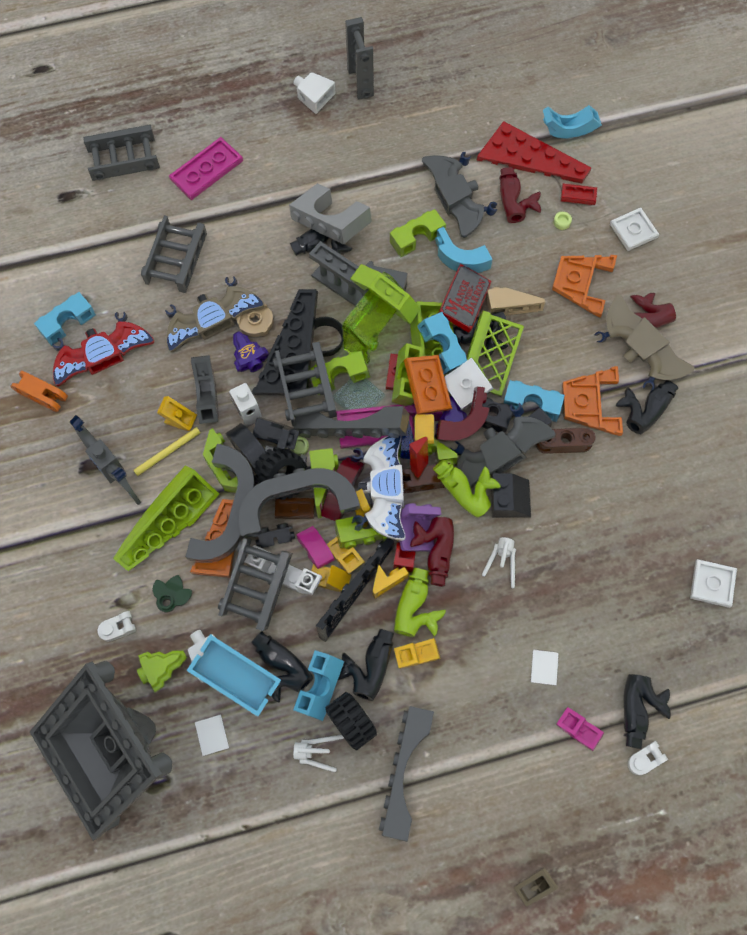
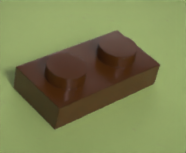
[275,498,315,519]

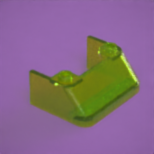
[342,272,404,364]

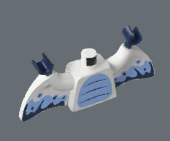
[350,436,405,541]

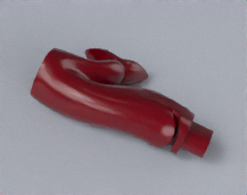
[499,167,541,223]
[630,293,676,328]
[410,517,454,587]

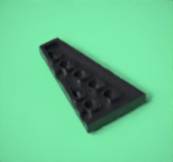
[252,289,318,396]
[316,538,394,642]

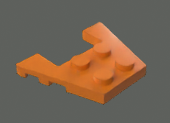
[552,255,617,318]
[562,366,623,436]

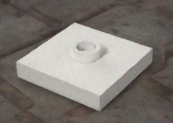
[610,208,659,251]
[444,358,494,411]
[690,559,737,608]

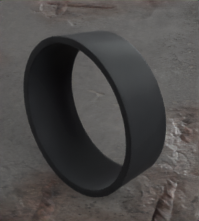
[312,317,345,357]

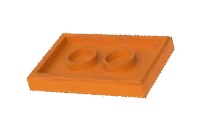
[404,355,452,415]

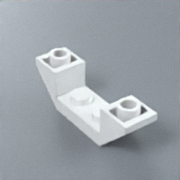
[244,545,322,595]

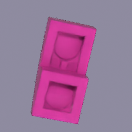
[296,526,335,569]
[556,707,604,751]

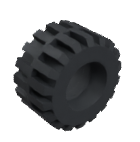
[254,447,307,500]
[325,692,377,750]

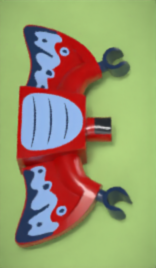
[52,312,154,387]

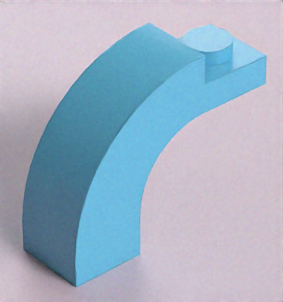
[543,105,602,138]
[435,227,493,273]

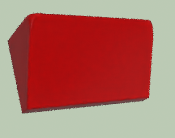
[409,436,428,478]

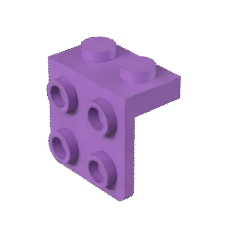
[399,503,442,552]

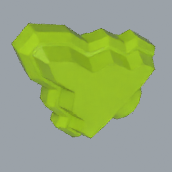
[137,651,187,692]

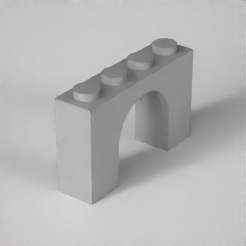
[289,183,372,244]

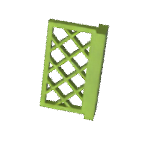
[466,310,524,396]

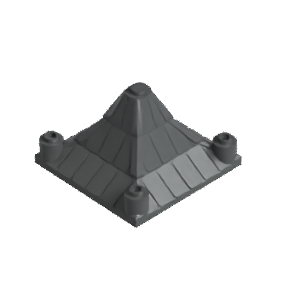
[30,661,172,841]

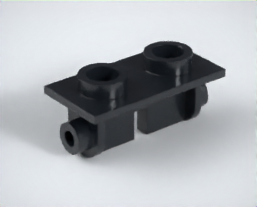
[254,522,295,548]

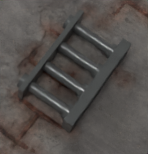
[345,17,374,100]
[83,124,160,181]
[141,215,207,293]
[309,241,379,314]
[273,342,337,427]
[218,538,293,631]

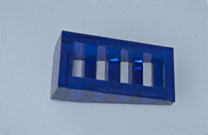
[400,422,414,459]

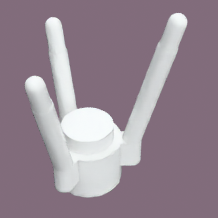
[482,537,516,588]
[293,735,344,772]

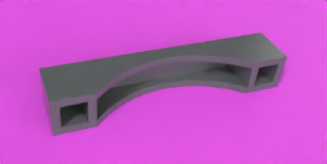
[293,406,410,438]
[379,706,434,842]

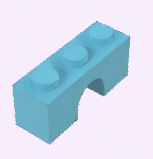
[34,292,96,346]
[417,312,467,375]
[504,380,565,422]
[293,650,344,721]

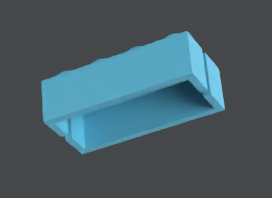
[186,634,281,716]

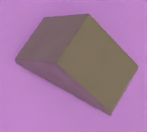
[514,868,558,907]

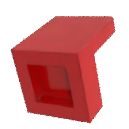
[393,542,416,572]

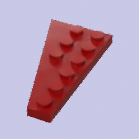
[477,121,591,184]

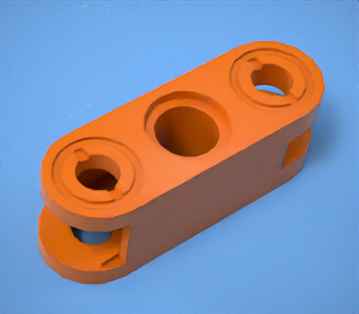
[10,371,68,412]

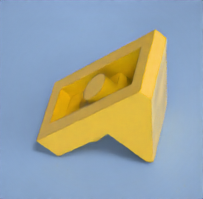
[157,396,197,431]
[415,414,434,444]
[311,564,352,592]
[372,565,409,599]

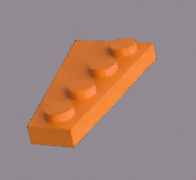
[190,499,235,578]

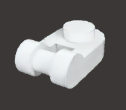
[98,611,136,642]
[628,741,668,775]

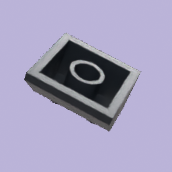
[491,473,531,518]

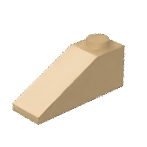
[486,287,545,316]

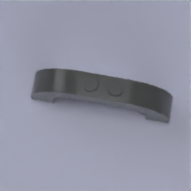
[185,444,256,563]
[238,468,360,539]

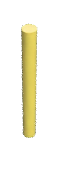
[133,427,200,476]

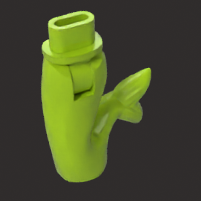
[433,460,501,518]
[394,568,446,637]

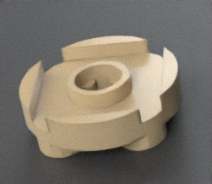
[237,304,274,337]

